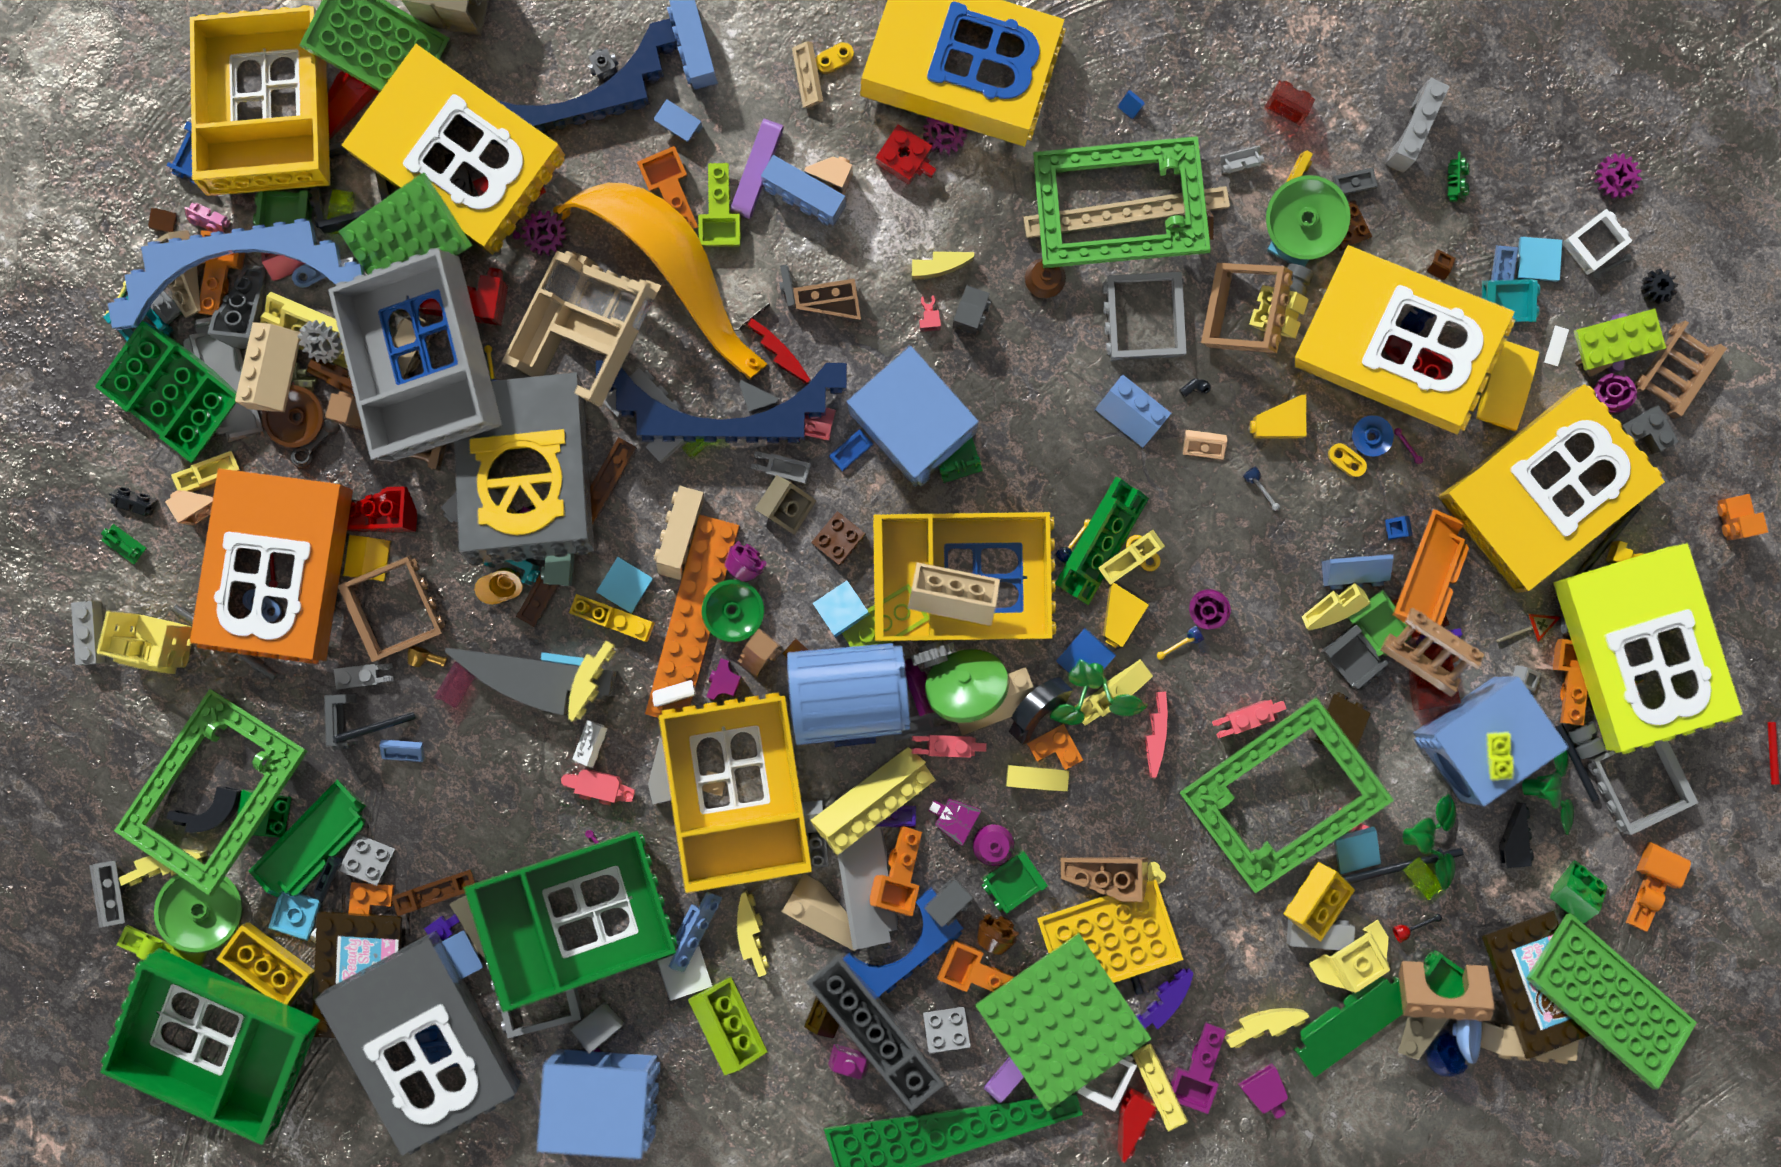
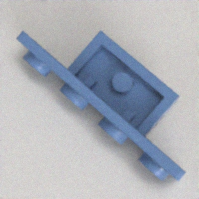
[669,892,722,972]

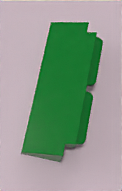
[249,779,366,898]
[1294,976,1403,1078]

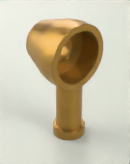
[407,646,447,668]

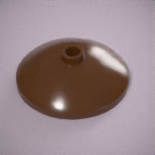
[262,385,324,447]

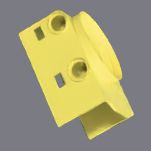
[97,611,192,674]

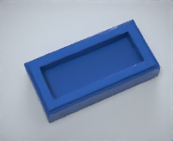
[829,429,874,472]

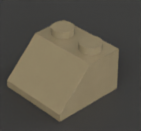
[754,475,817,535]

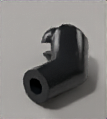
[1179,378,1211,397]

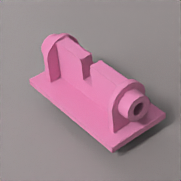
[184,203,230,233]

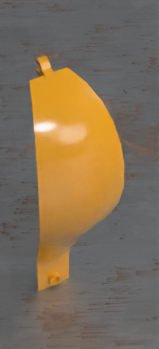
[553,183,767,380]

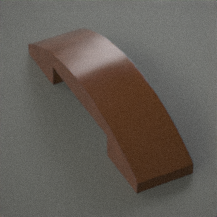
[391,869,476,916]

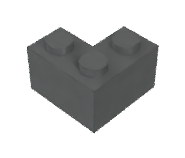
[952,285,992,335]
[1622,405,1679,454]
[924,876,972,927]

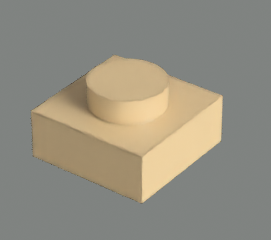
[702,770,726,796]

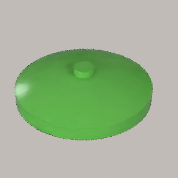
[1266,175,1351,260]
[925,649,1009,723]
[154,874,242,953]

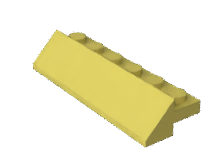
[260,292,348,369]
[810,747,935,855]

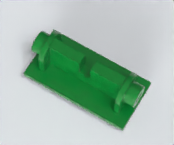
[101,524,147,565]

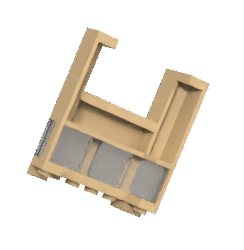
[502,251,661,407]

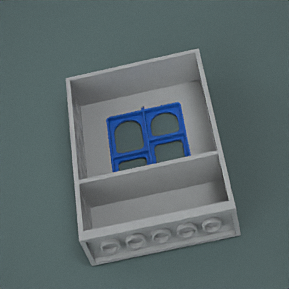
[328,248,502,462]

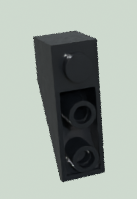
[1499,802,1534,868]

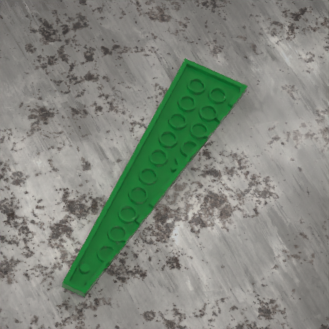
[824,1093,1083,1167]

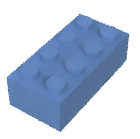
[667,0,718,90]
[761,155,846,226]

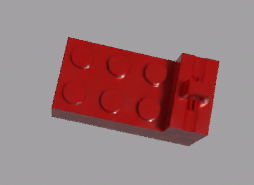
[419,268,508,326]

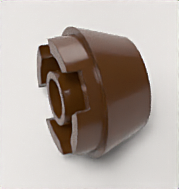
[1025,258,1066,298]
[977,914,1019,955]

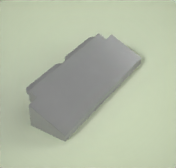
[183,317,263,442]
[838,827,898,950]

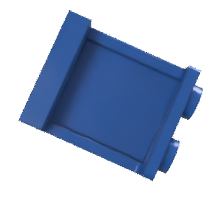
[166,121,197,185]

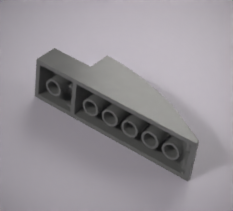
[445,648,618,715]
[806,955,944,1111]

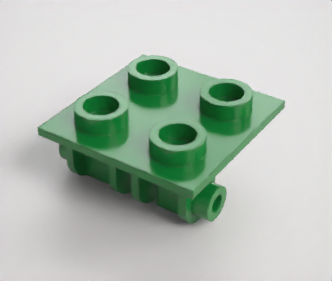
[1447,152,1470,202]
[939,438,983,483]

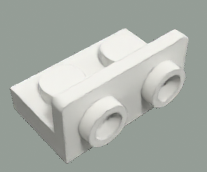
[573,720,608,768]

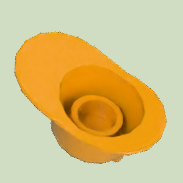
[474,567,523,605]

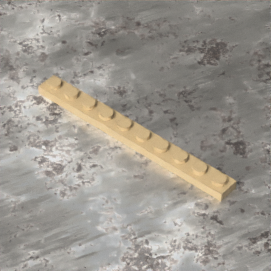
[1023,186,1230,239]

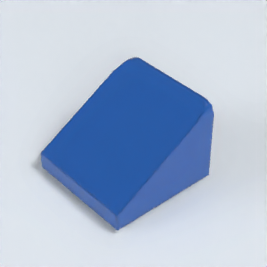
[1118,90,1145,119]
[1385,516,1413,540]

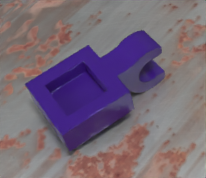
[424,914,460,941]

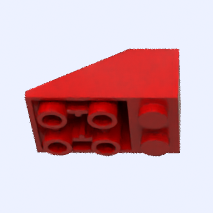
[1118,1086,1157,1163]

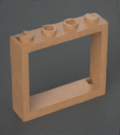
[1201,263,1293,353]
[338,555,445,662]

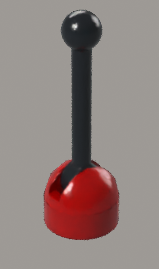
[1392,914,1442,943]

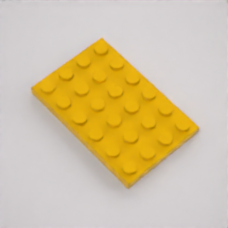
[1037,879,1183,983]

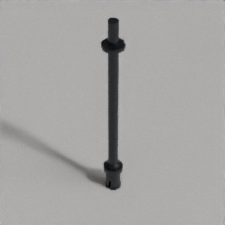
[1299,848,1464,888]

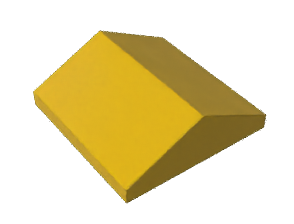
[343,535,391,581]

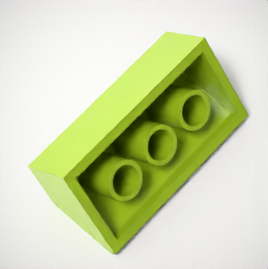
[688,977,767,1075]

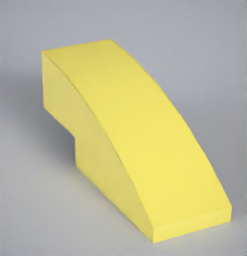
[912,252,974,280]
[171,451,240,492]
[1098,530,1165,584]
[1302,582,1370,630]
[1006,765,1069,791]

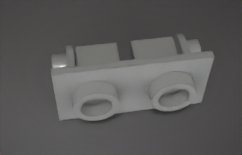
[1220,145,1265,174]

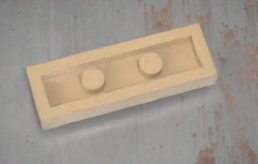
[792,41,823,108]

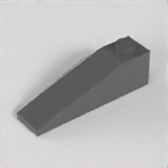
[208,265,267,349]

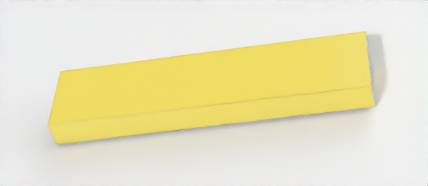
[1132,1043,1188,1131]

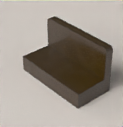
[804,996,840,1039]

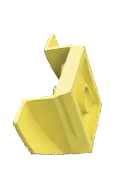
[1309,920,1390,993]

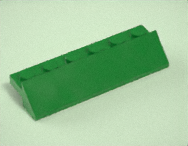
[1055,477,1149,605]

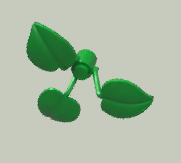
[1050,659,1148,725]
[1522,750,1574,835]
[1403,794,1456,891]

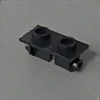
[109,487,158,516]

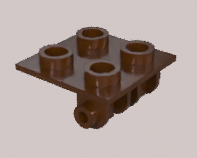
[1337,200,1372,251]
[811,511,866,566]

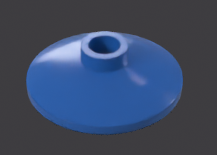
[1352,415,1394,457]

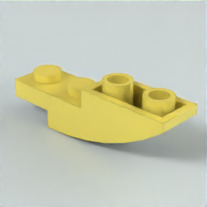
[569,641,615,721]
[1074,659,1153,726]
[118,849,208,887]
[737,890,770,977]
[1224,1008,1309,1048]

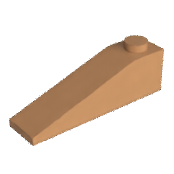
[1061,857,1148,902]

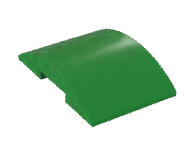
[95,321,237,463]

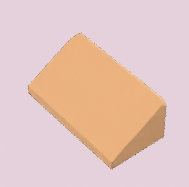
[1183,430,1227,460]

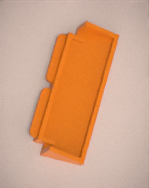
[1393,509,1469,634]

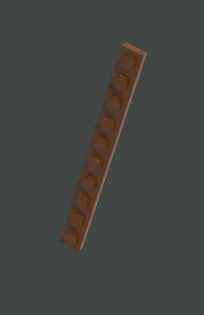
[516,437,637,627]

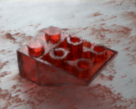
[1409,644,1461,711]

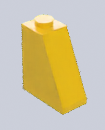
[1250,395,1306,438]
[1103,583,1149,649]

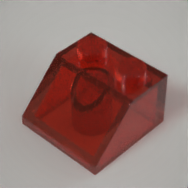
[1264,80,1315,126]

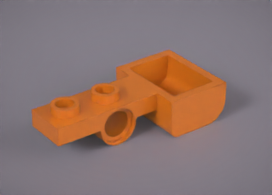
[637,146,698,230]
[197,230,245,316]
[1553,639,1587,726]
[870,827,922,916]
[1625,842,1691,932]
[937,940,1014,992]

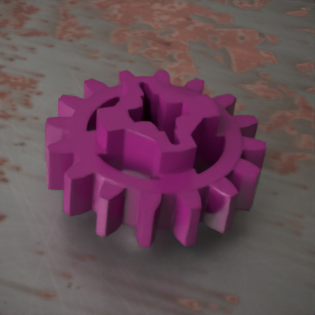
[923,118,967,155]
[1594,153,1642,199]
[521,210,567,256]

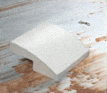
[657,946,712,1001]

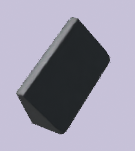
[313,856,343,903]

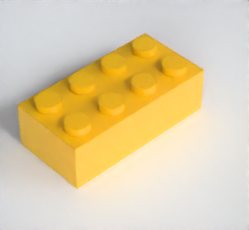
[217,922,314,1006]

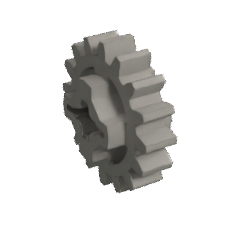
[297,320,343,364]
[910,641,956,668]

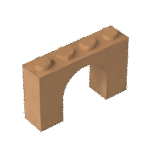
[1399,961,1494,1021]

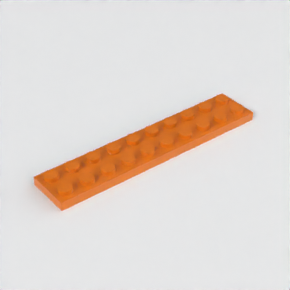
[645,514,740,718]

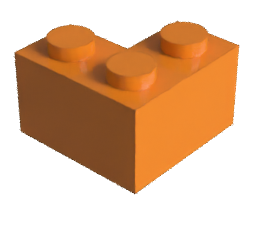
[1717,494,1768,541]

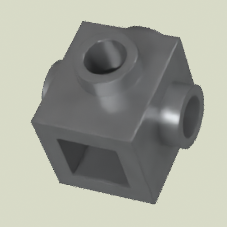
[588,48,619,82]

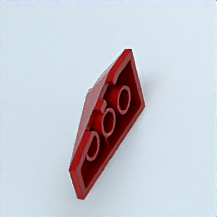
[347,486,417,532]

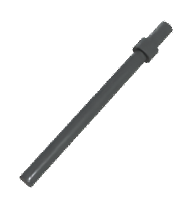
[172,604,278,680]

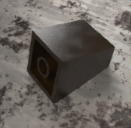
[1307,692,1371,749]

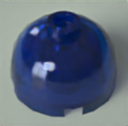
[1425,1033,1468,1077]

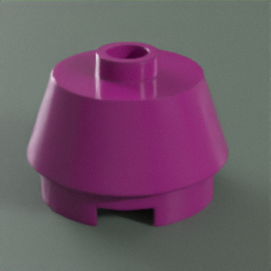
[1594,373,1637,415]
[725,541,767,582]
[1189,589,1231,629]
[973,824,1014,866]

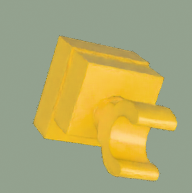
[1606,541,1643,563]

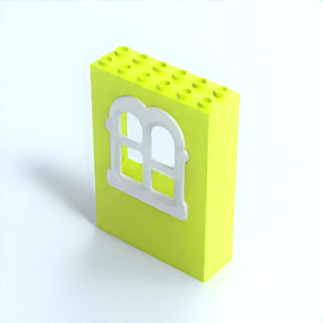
[1553,543,1742,754]

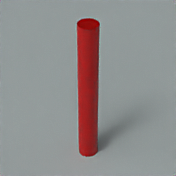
[1767,722,1780,785]

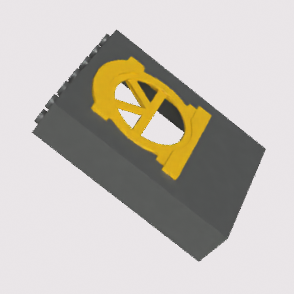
[454,372,594,566]

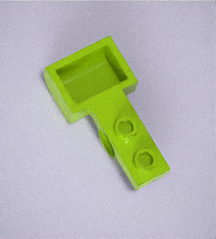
[698,163,741,247]
[117,925,208,966]

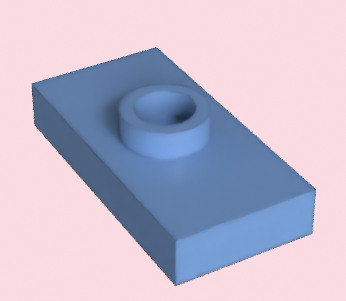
[1491,245,1518,280]
[379,740,424,762]

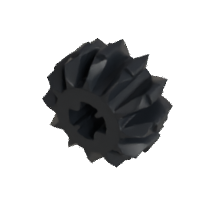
[1640,268,1679,304]

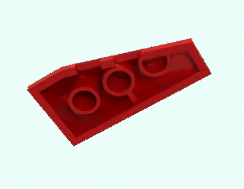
[328,71,379,140]
[1383,335,1453,380]

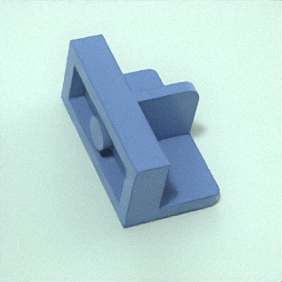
[654,99,703,142]
[442,930,483,979]

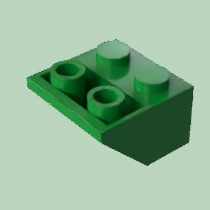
[237,789,291,838]
[1550,860,1608,924]

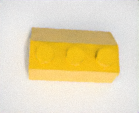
[1284,862,1355,942]

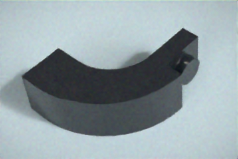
[1009,677,1073,745]
[167,786,242,833]

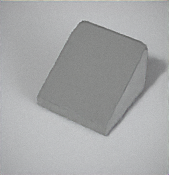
[1512,665,1541,693]

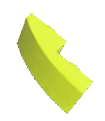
[1487,732,1513,780]

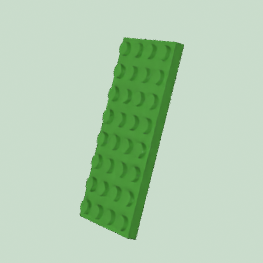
[1526,913,1697,1089]

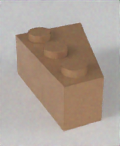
[325,391,364,431]
[737,629,782,678]

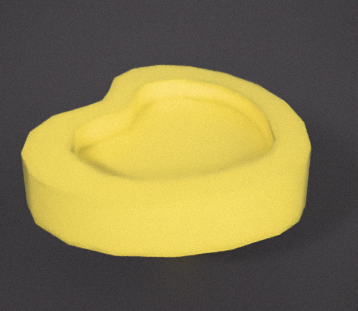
[1148,862,1166,884]

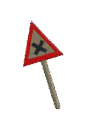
[1496,614,1561,643]

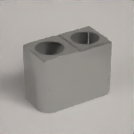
[571,1002,625,1053]

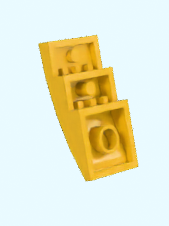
[1476,341,1539,432]

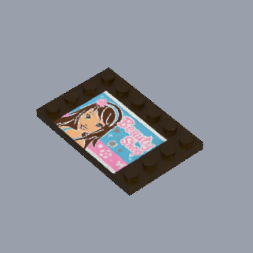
[313,911,403,1038]
[1481,911,1591,1059]

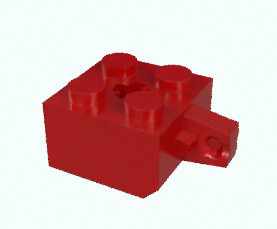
[875,124,936,185]

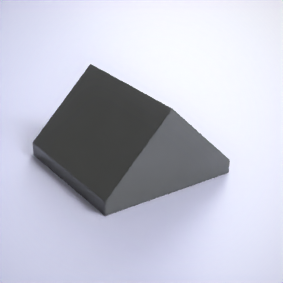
[739,380,781,415]

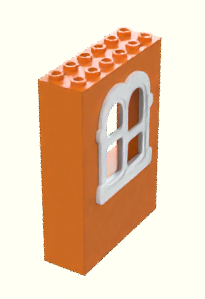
[190,468,353,665]

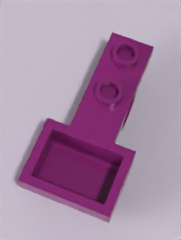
[1170,1022,1226,1114]

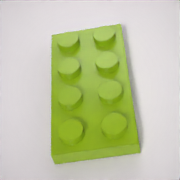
[1574,308,1666,371]
[842,584,929,647]

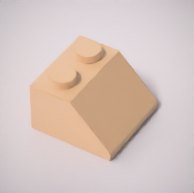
[804,156,853,195]
[165,490,213,526]

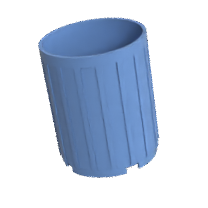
[787,643,910,745]

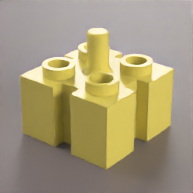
[1249,285,1309,339]

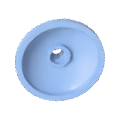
[1453,1019,1482,1064]

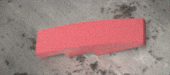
[1144,691,1168,778]

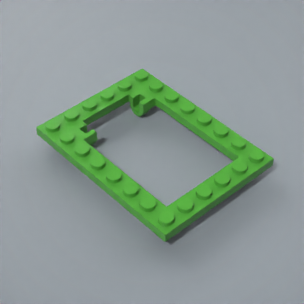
[1033,136,1211,268]
[114,689,308,896]
[1180,697,1394,893]

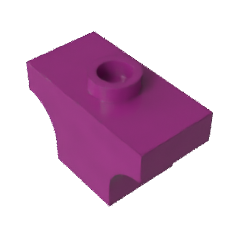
[706,658,742,700]

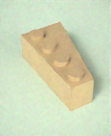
[654,486,704,580]

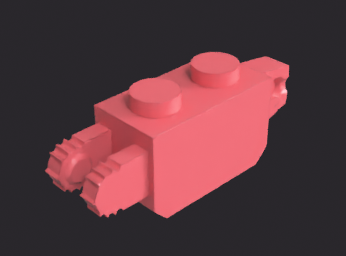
[1212,700,1287,738]
[912,735,986,758]
[561,769,635,805]

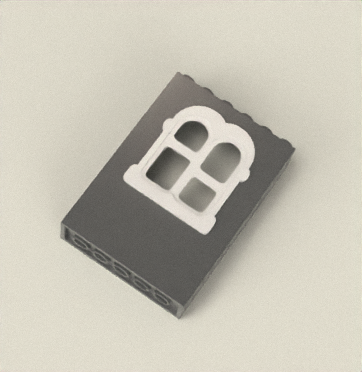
[315,931,520,1155]

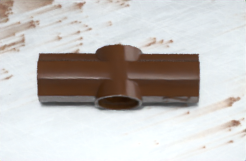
[307,357,355,395]

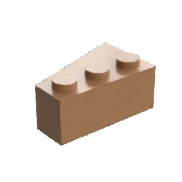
[793,279,861,320]

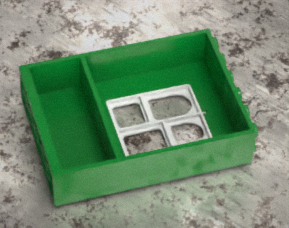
[463,831,678,1012]
[100,948,320,1145]

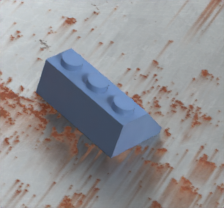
[1095,375,1171,448]
[1322,554,1393,590]

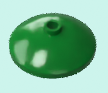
[701,580,764,642]

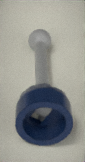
[1242,466,1280,511]

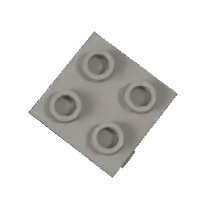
[338,834,395,886]
[923,1007,971,1054]

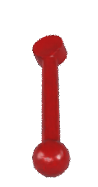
[269,552,278,588]

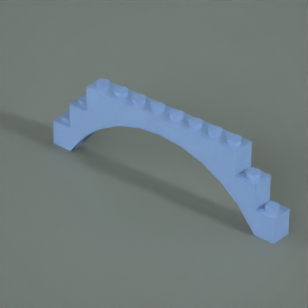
[108,219,365,330]

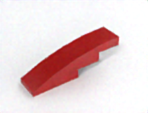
[748,318,811,385]

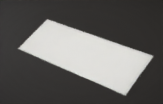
[1544,325,1569,367]

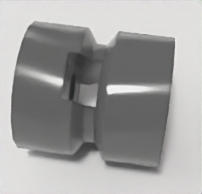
[1288,264,1314,297]
[1568,721,1606,759]

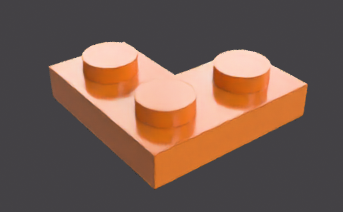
[1027,724,1083,770]
[348,881,395,914]

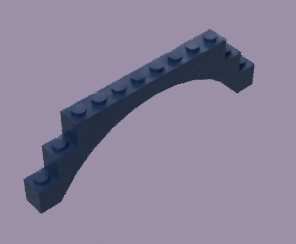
[461,18,678,145]
[596,360,847,443]

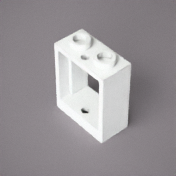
[1562,209,1632,275]
[1076,1055,1137,1111]

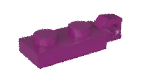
[904,659,934,716]

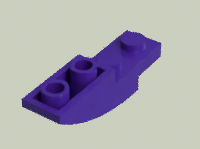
[1136,968,1194,1030]

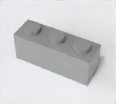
[71,601,106,665]
[90,861,125,927]
[1286,919,1355,950]

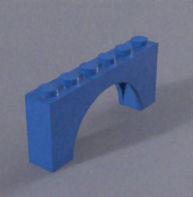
[843,887,963,999]

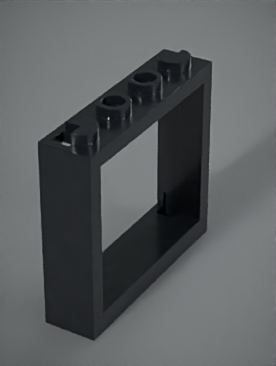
[307,141,392,234]

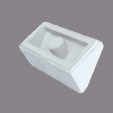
[653,680,696,707]

